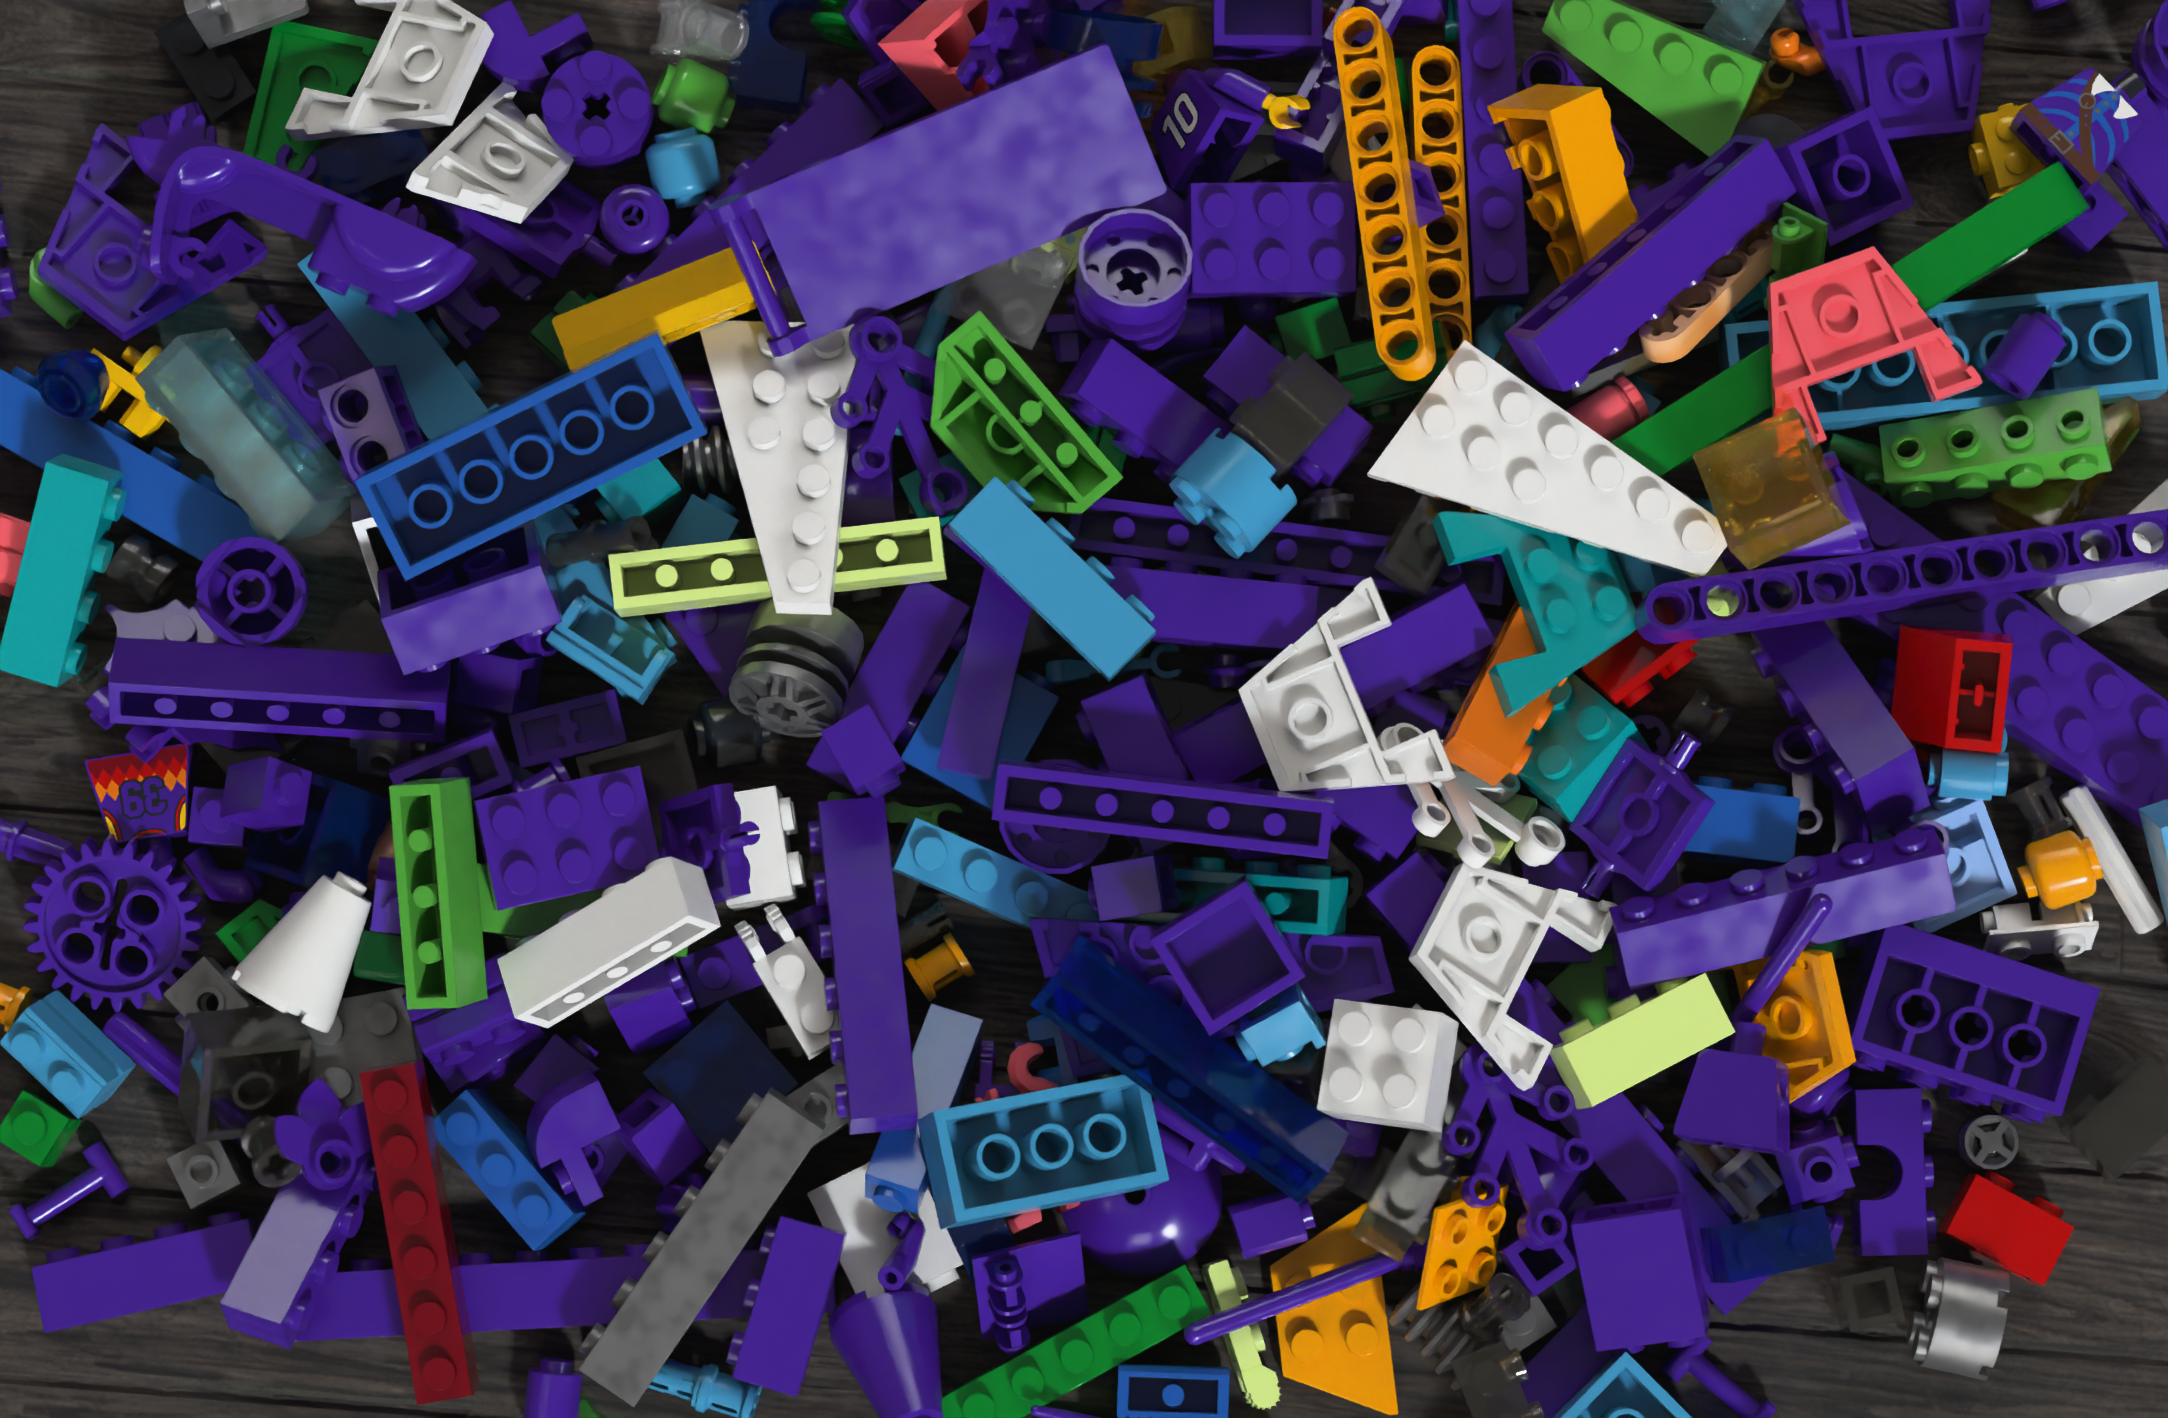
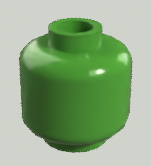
[652,58,736,135]

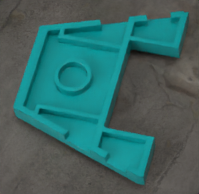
[1432,511,1636,718]

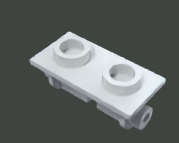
[1980,901,2099,961]

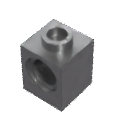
[166,1134,251,1209]

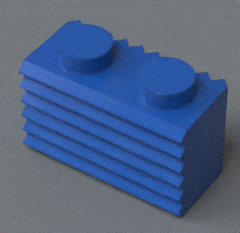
[1116,1363,1230,1418]

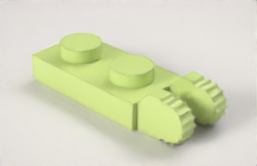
[1200,1259,1282,1410]

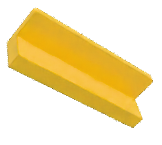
[552,240,777,371]

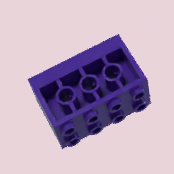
[1844,924,2101,1124]

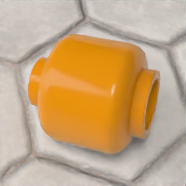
[2017,830,2103,910]

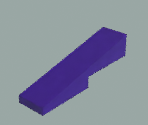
[1274,0,1409,175]
[936,567,1032,782]

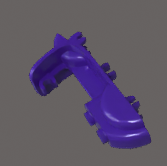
[125,107,478,318]

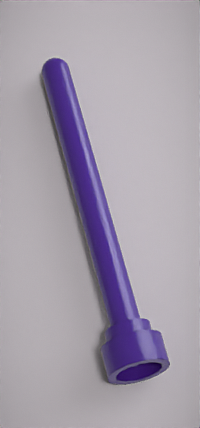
[1683,893,1833,1080]
[1184,1224,1429,1345]

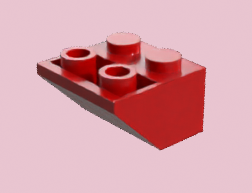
[1573,603,1700,713]
[1891,624,2013,753]

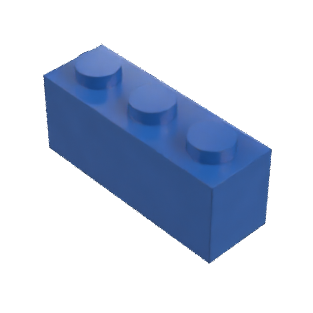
[434,1089,590,1251]

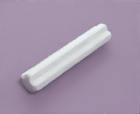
[2059,784,2164,934]

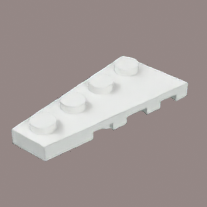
[2030,478,2168,635]

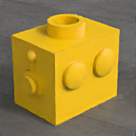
[1968,103,2046,199]

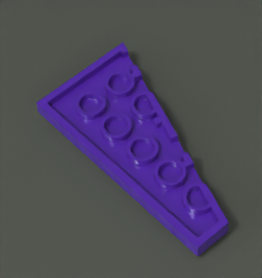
[1029,917,1395,1079]

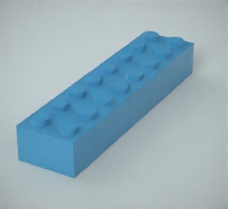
[1717,281,2168,442]

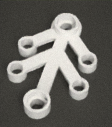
[1377,723,1565,868]

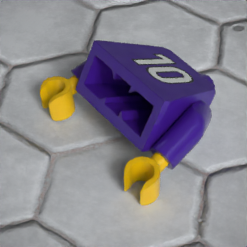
[1151,67,1310,200]

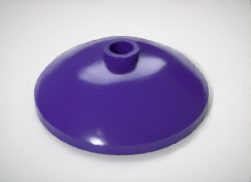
[1062,1121,1223,1275]

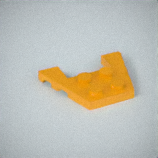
[1691,947,1856,1104]

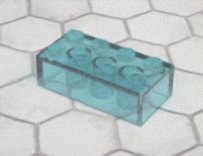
[135,328,359,544]

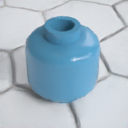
[645,127,721,208]

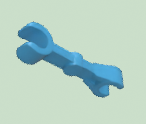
[1045,643,1182,685]

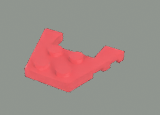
[1767,246,1983,459]

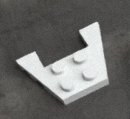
[285,0,494,141]
[1238,577,1456,793]
[1408,862,1617,1091]

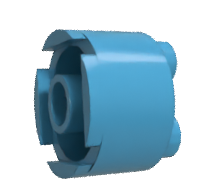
[1170,428,1297,559]

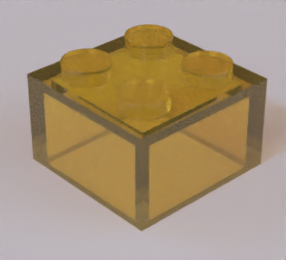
[1692,407,1851,570]

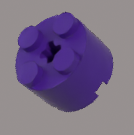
[541,50,655,171]

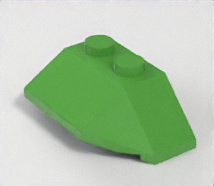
[930,310,1123,514]

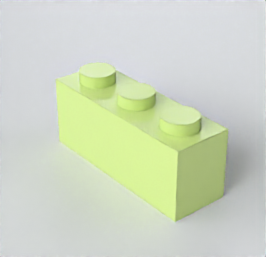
[1549,973,1735,1110]

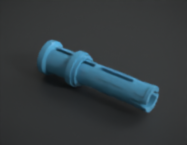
[648,1358,762,1418]

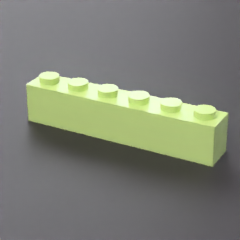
[608,516,947,617]

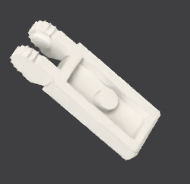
[734,902,839,1060]

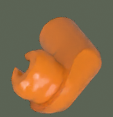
[1769,28,1826,76]

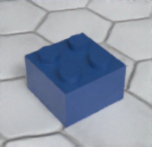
[1679,776,1801,869]

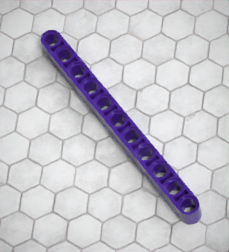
[1635,509,2168,644]

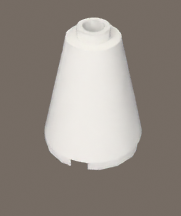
[231,871,371,1033]

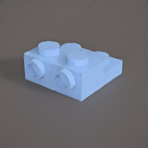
[1870,790,2018,933]

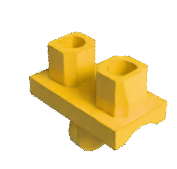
[77,345,183,441]

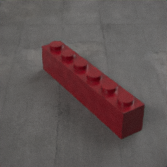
[359,1059,480,1405]

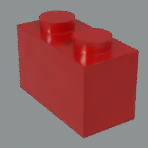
[1936,1170,2075,1286]

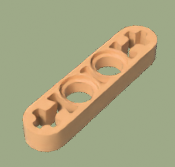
[1639,220,1777,363]

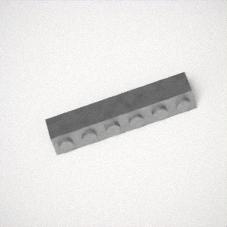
[578,1087,826,1407]

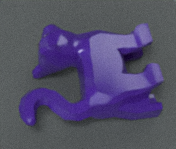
[376,197,546,353]

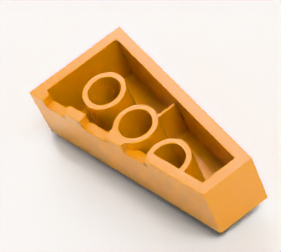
[1487,84,1638,284]

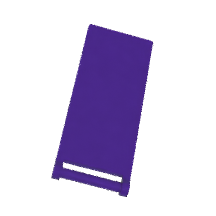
[708,42,1167,357]

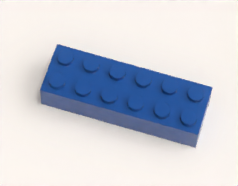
[354,329,708,581]

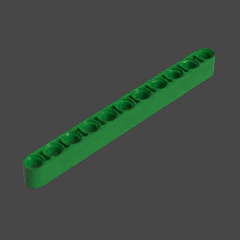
[1610,161,2090,479]

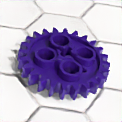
[23,834,206,1012]

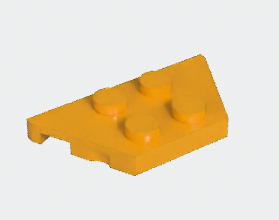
[1269,1202,1398,1415]

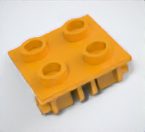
[1416,1176,1509,1311]

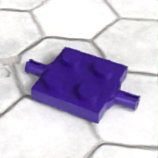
[462,179,620,279]
[243,304,384,460]
[1569,730,1715,899]
[658,783,760,904]

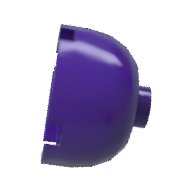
[195,536,309,646]

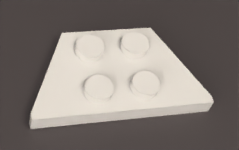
[406,82,574,224]

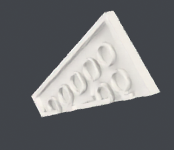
[699,320,857,615]
[1367,340,1737,578]

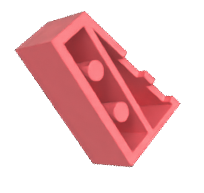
[878,0,989,111]

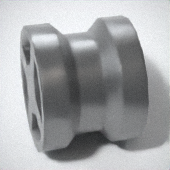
[1957,1115,2019,1169]

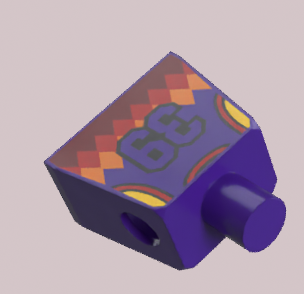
[85,743,199,871]

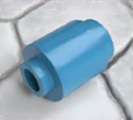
[1927,747,2009,801]

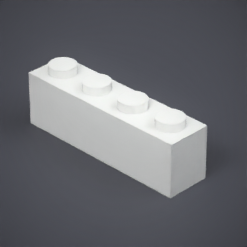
[497,856,721,1028]

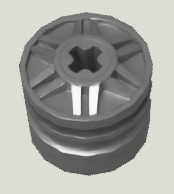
[728,598,864,738]

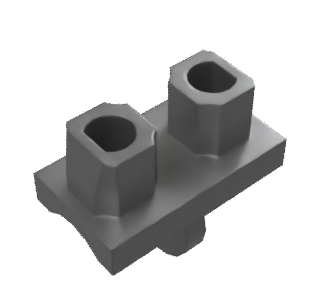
[1675,1139,1784,1219]

